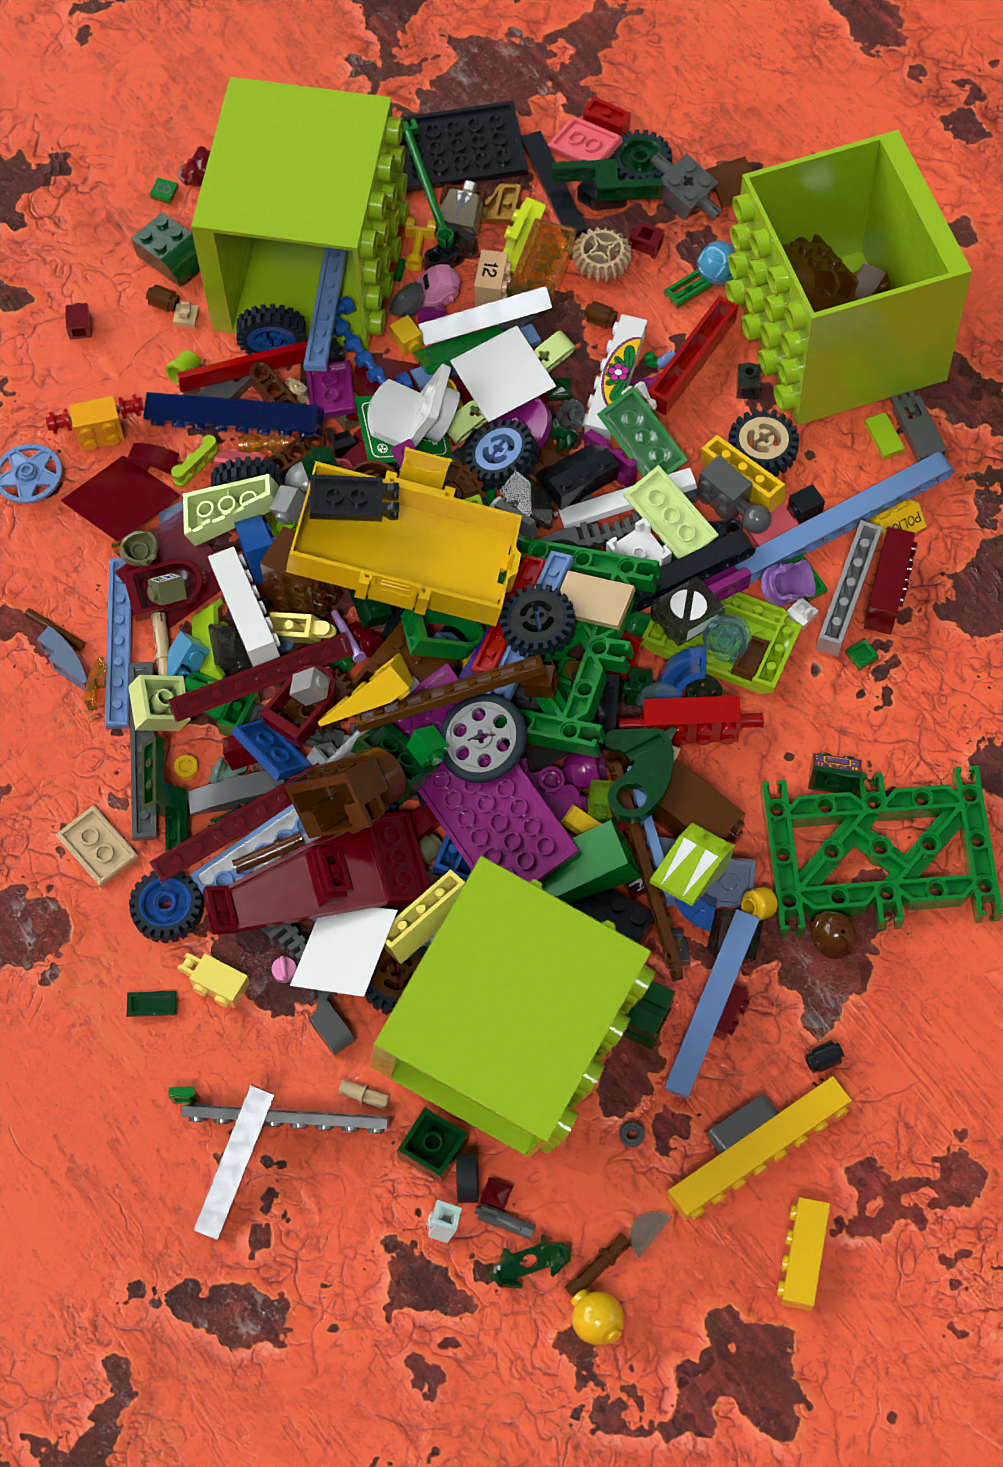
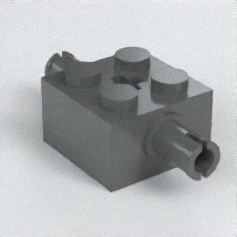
[650,152,723,221]

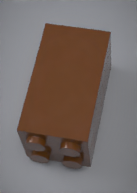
[646,760,745,844]

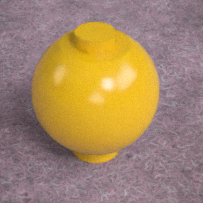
[571,1289,625,1345]

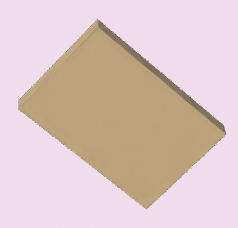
[560,571,635,630]
[55,805,139,888]

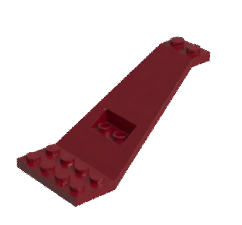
[202,812,430,935]

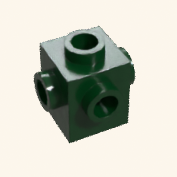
[622,668,657,707]

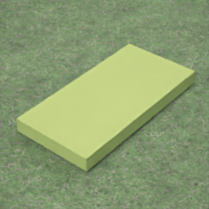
[623,465,719,559]

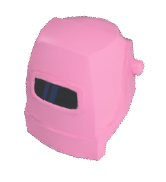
[416,264,461,308]

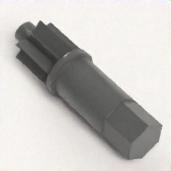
[474,1204,536,1240]

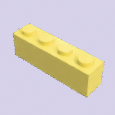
[384,869,465,964]

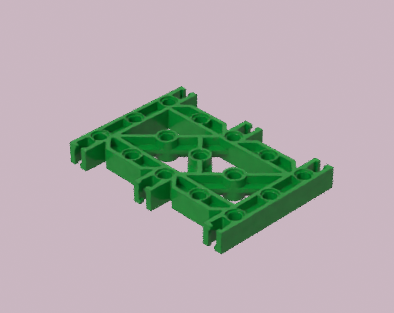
[483,536,662,758]
[760,765,1003,938]

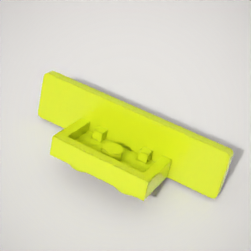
[503,197,546,275]

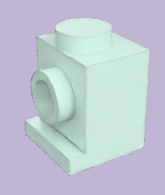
[427,1200,462,1243]

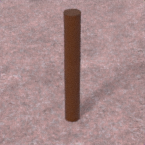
[24,608,86,650]

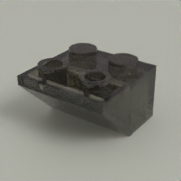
[499,470,552,531]

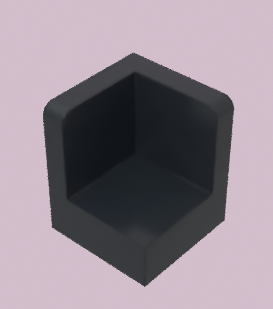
[326,427,356,459]

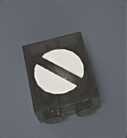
[650,576,726,647]

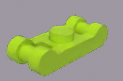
[171,435,218,488]

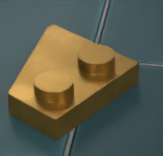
[481,184,523,225]

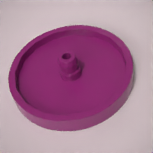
[493,397,552,450]

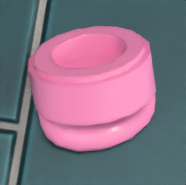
[272,956,297,983]

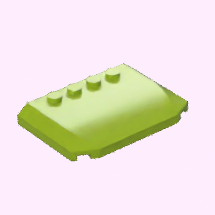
[642,584,802,694]

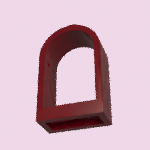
[122,559,208,622]
[259,665,339,748]

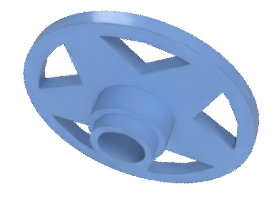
[0,444,62,504]

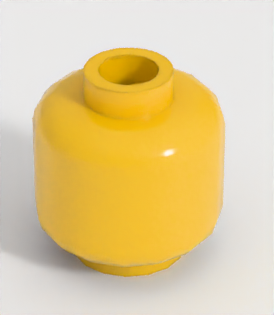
[741,887,778,921]

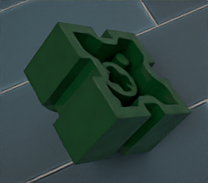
[625,981,675,1050]

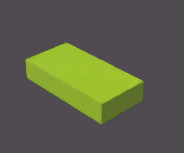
[864,412,905,460]

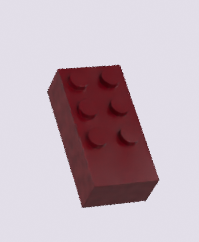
[863,527,918,635]

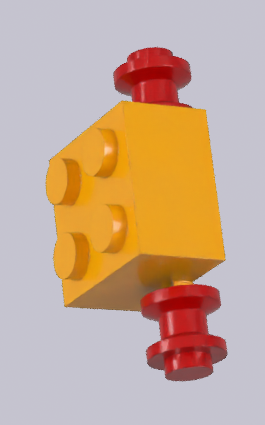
[46,394,144,451]

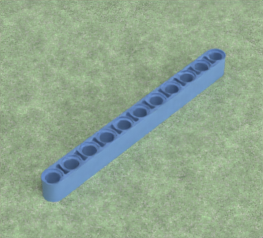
[734,452,955,584]

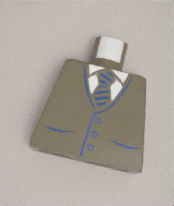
[440,181,483,236]

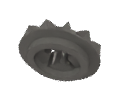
[556,398,585,431]

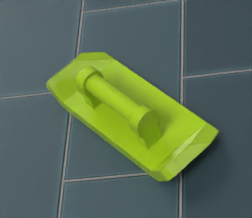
[192,598,230,680]

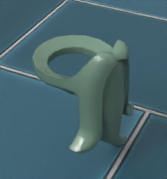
[208,757,248,783]

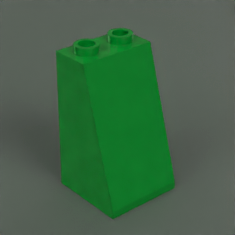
[541,820,642,904]

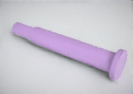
[331,610,366,663]

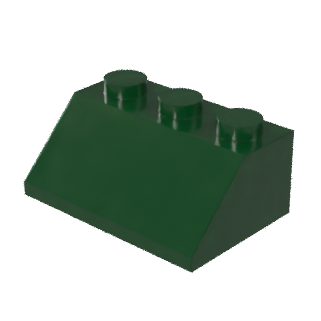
[351,723,440,804]

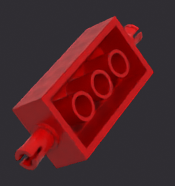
[619,696,764,746]

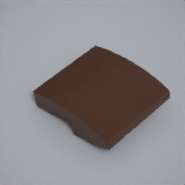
[705,156,753,208]

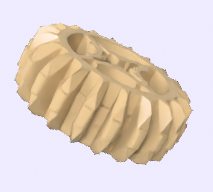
[573,226,631,283]

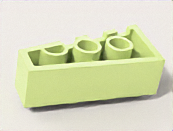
[183,474,279,546]

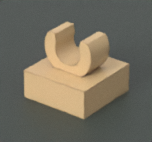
[173,301,199,329]

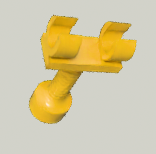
[405,217,437,271]

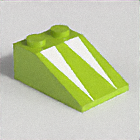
[649,823,734,906]

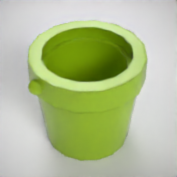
[165,350,201,385]

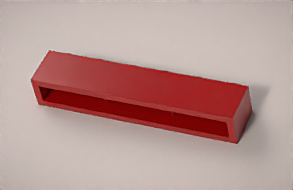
[648,295,738,415]

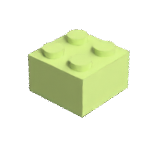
[128,675,191,731]

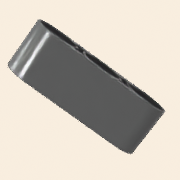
[706,1094,779,1155]

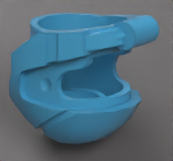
[697,241,735,286]

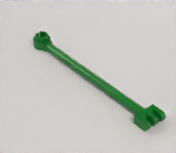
[402,119,454,248]

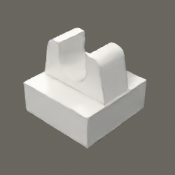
[787,598,818,630]

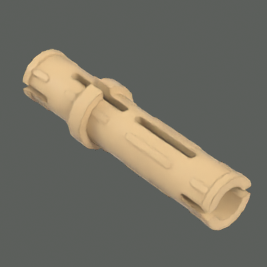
[151,612,169,676]

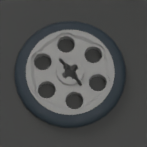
[439,694,527,783]

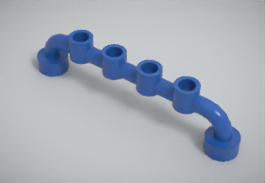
[333,296,413,389]

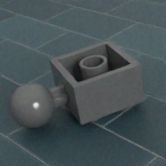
[697,455,772,534]

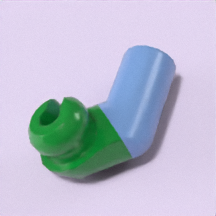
[643,350,675,369]

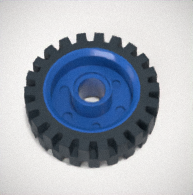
[129,871,204,943]

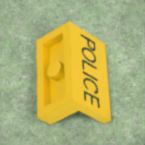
[869,498,927,538]

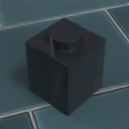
[787,484,825,524]

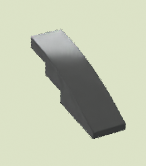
[187,771,284,816]

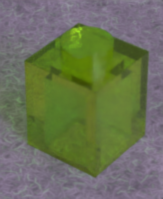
[588,779,615,819]

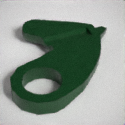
[605,726,677,824]

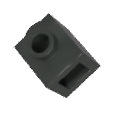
[736,362,761,399]

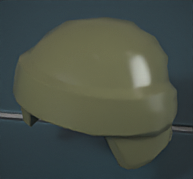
[120,531,159,568]

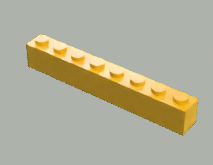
[667,1076,852,1221]

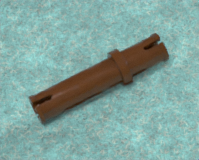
[232,831,306,875]
[564,1233,632,1297]

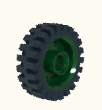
[609,129,672,180]

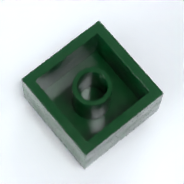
[397,1107,469,1184]

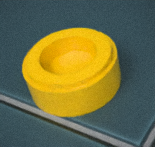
[174,755,199,780]

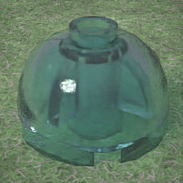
[703,614,752,662]

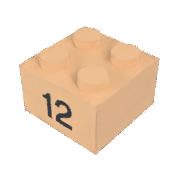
[474,249,512,307]

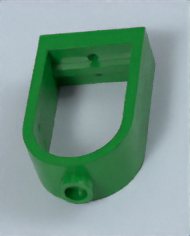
[401,607,485,660]

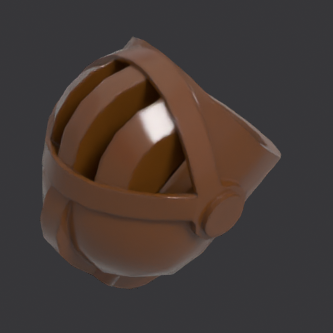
[810,911,858,959]

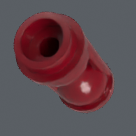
[348,622,384,658]

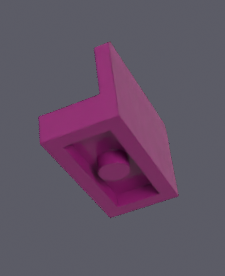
[696,566,751,607]

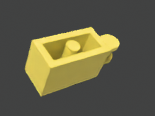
[269,612,337,644]
[177,953,250,1009]

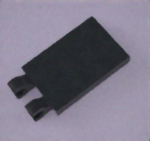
[309,475,399,522]

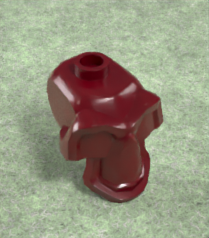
[178,146,210,186]

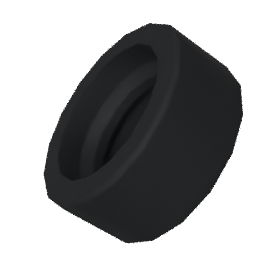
[456,1153,479,1203]

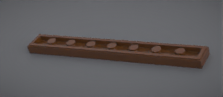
[355,654,546,733]

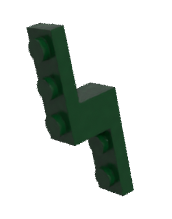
[551,158,663,202]
[141,736,189,852]

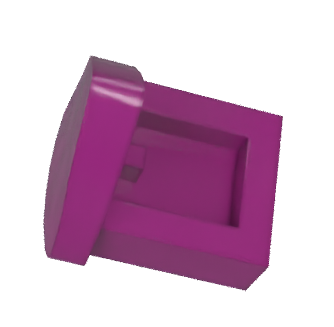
[417,304,446,330]

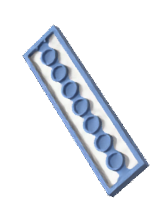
[190,804,319,894]

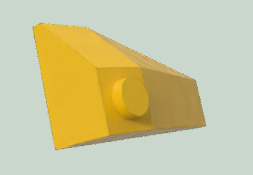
[318,653,414,726]

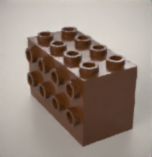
[260,526,341,621]

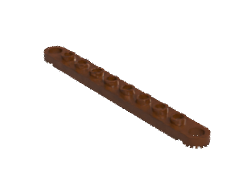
[609,759,683,982]

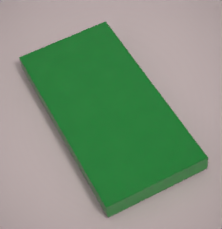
[413,325,503,375]

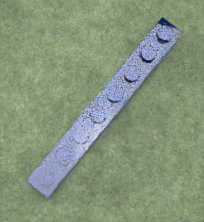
[143,392,324,439]

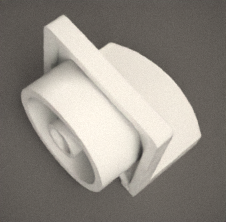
[367,364,460,447]

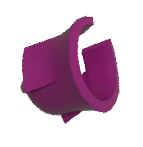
[562,750,608,791]

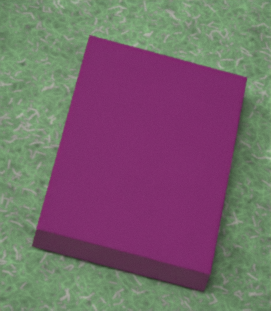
[306,360,356,421]

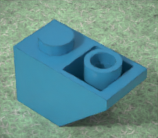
[167,631,210,683]

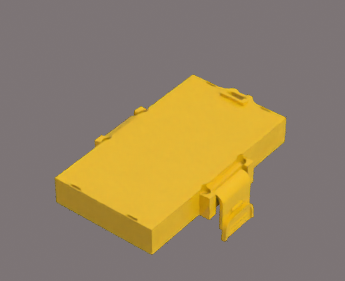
[286,446,522,627]

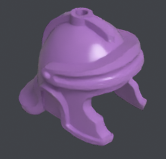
[761,560,816,606]

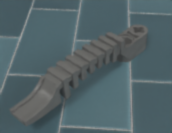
[540,489,700,550]
[261,923,355,1056]

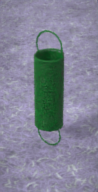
[393,255,407,285]

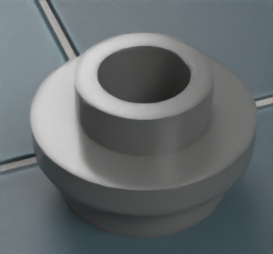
[619,1122,645,1148]

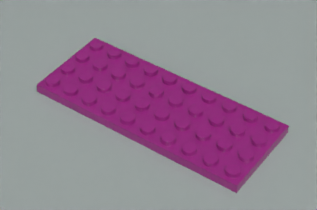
[392,663,580,882]

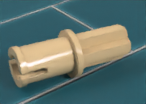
[339,1079,390,1109]

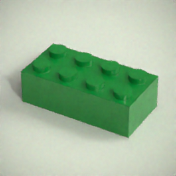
[597,386,691,477]

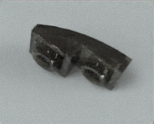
[435,221,478,256]

